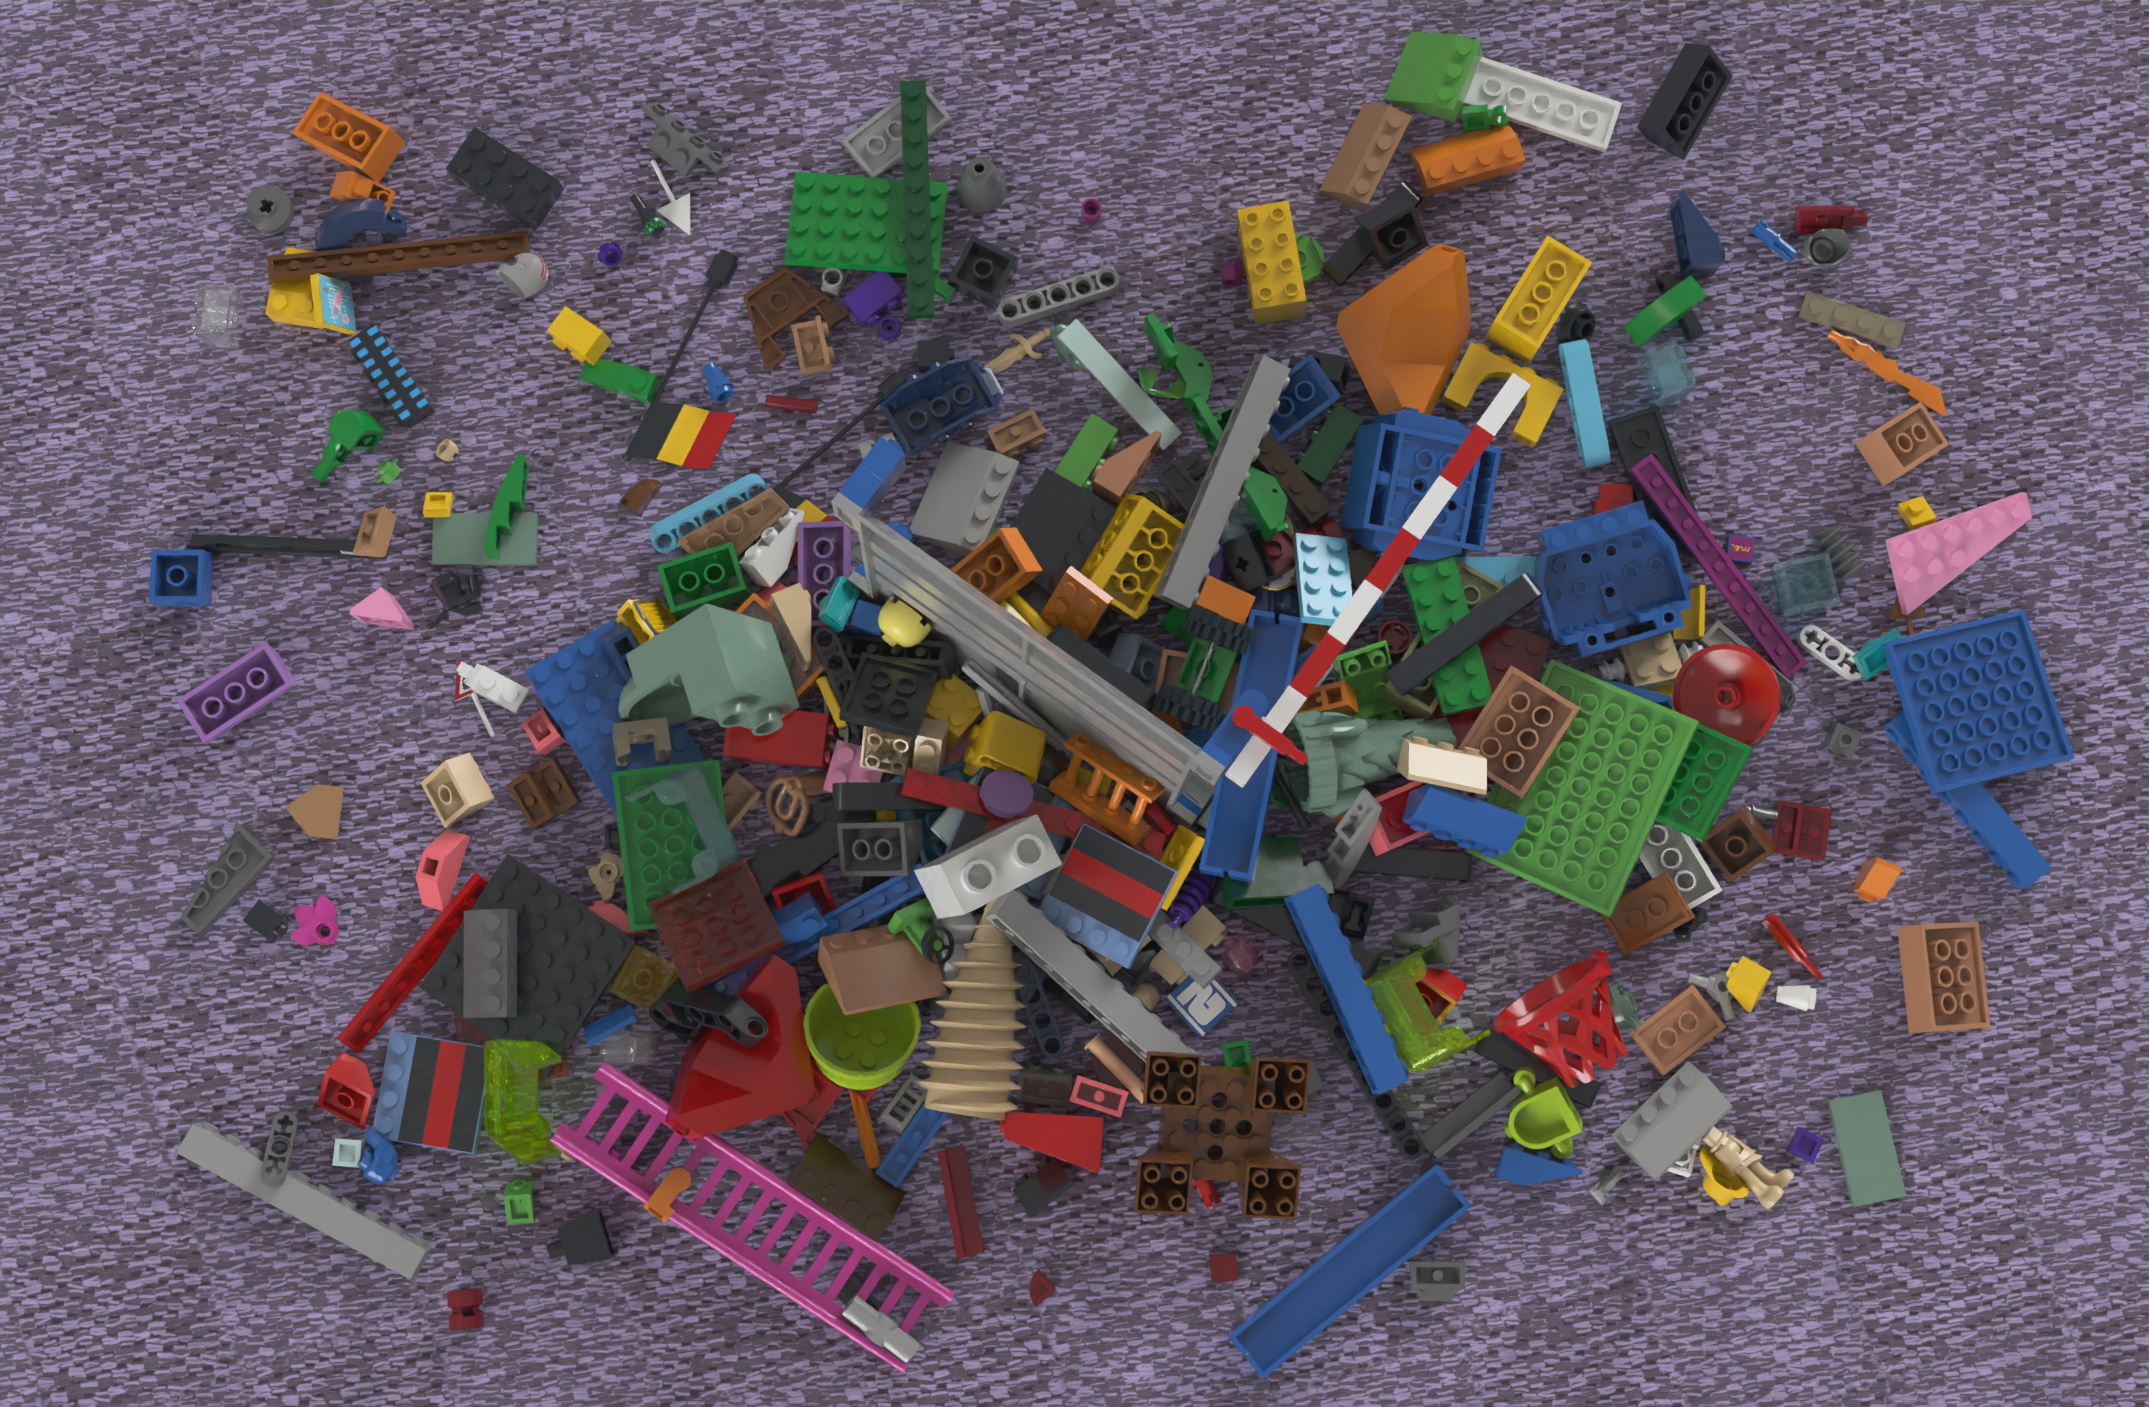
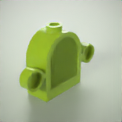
[1504,1067,1583,1159]

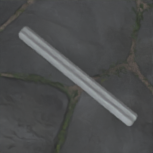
[962,659,1073,762]

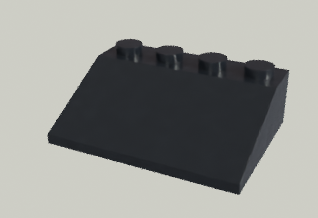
[1009,468,1117,595]

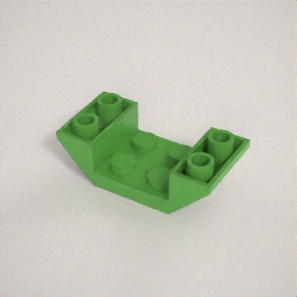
[1333,640,1404,721]

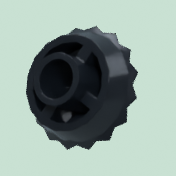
[1555,301,1596,344]

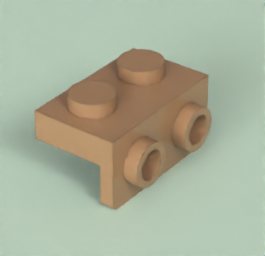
[791,315,835,377]
[987,409,1047,459]
[722,771,762,833]

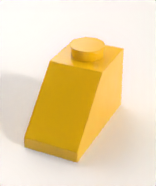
[1726,956,1771,1013]

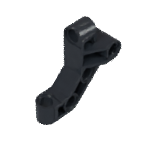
[648,973,768,1047]

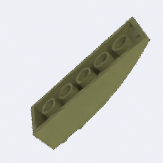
[1380,561,1505,721]

